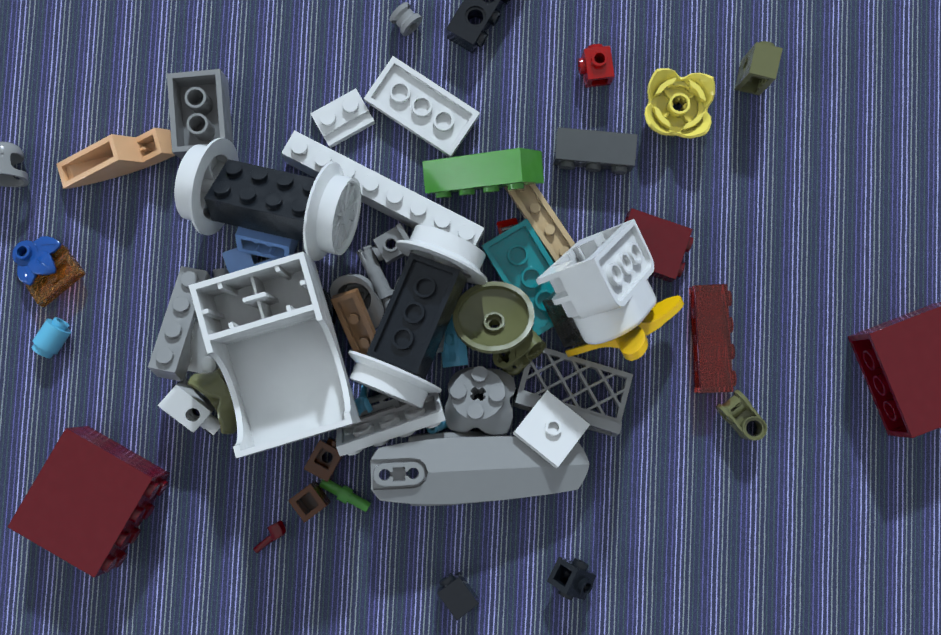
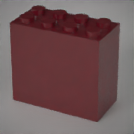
[848,302,941,438]
[8,426,170,578]

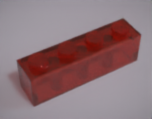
[689,284,737,393]

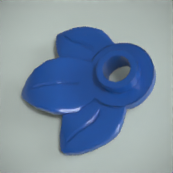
[12,236,62,286]

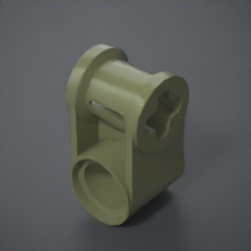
[493,329,546,376]
[716,389,767,441]

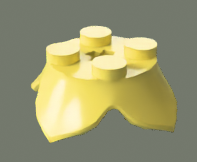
[644,68,715,139]

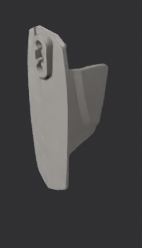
[370,431,590,506]

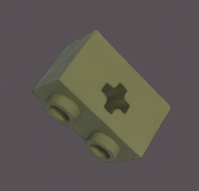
[734,41,783,96]

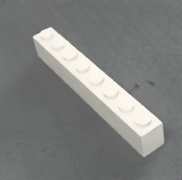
[282,130,484,246]

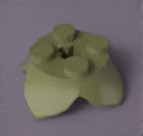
[188,368,237,434]

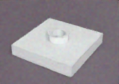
[513,390,590,468]

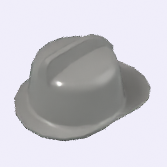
[330,273,384,329]

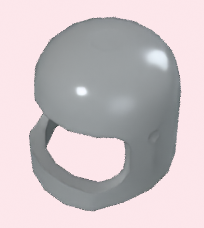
[0,141,29,187]

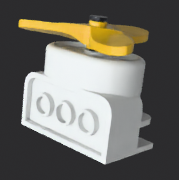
[536,219,684,361]

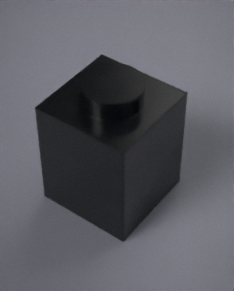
[437,572,479,620]

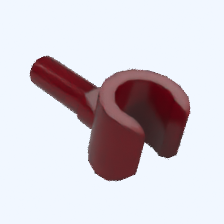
[253,520,286,553]

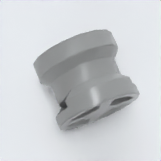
[389,2,422,36]

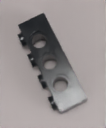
[446,0,511,53]

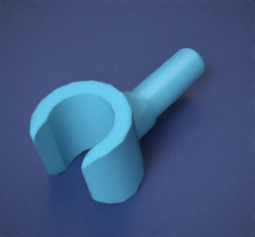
[355,385,373,416]

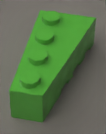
[422,148,544,198]

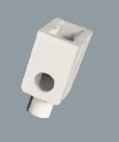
[158,379,220,436]

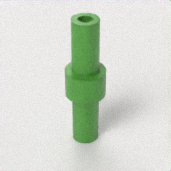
[319,479,371,512]

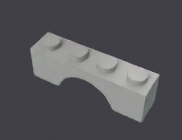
[148,266,212,382]

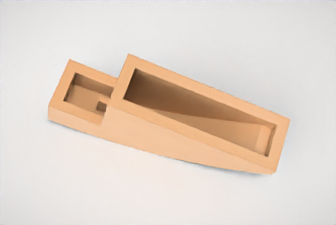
[57,128,175,189]

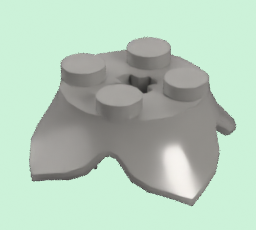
[444,366,516,435]

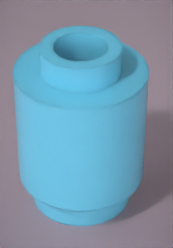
[31,317,71,358]

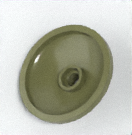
[453,281,535,354]

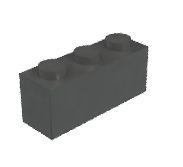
[553,127,638,175]

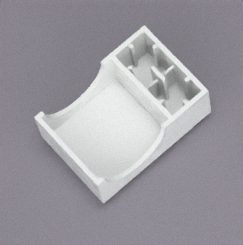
[188,252,361,458]

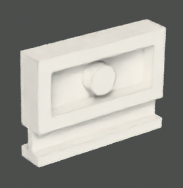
[310,89,375,148]

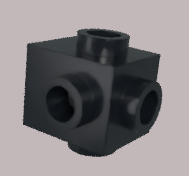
[547,557,597,600]

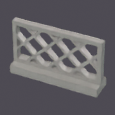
[513,348,633,437]

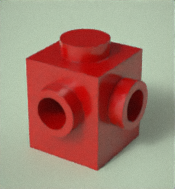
[578,44,615,88]

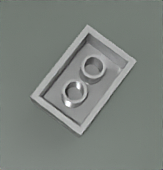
[167,69,233,160]

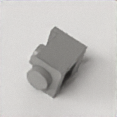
[372,223,409,265]

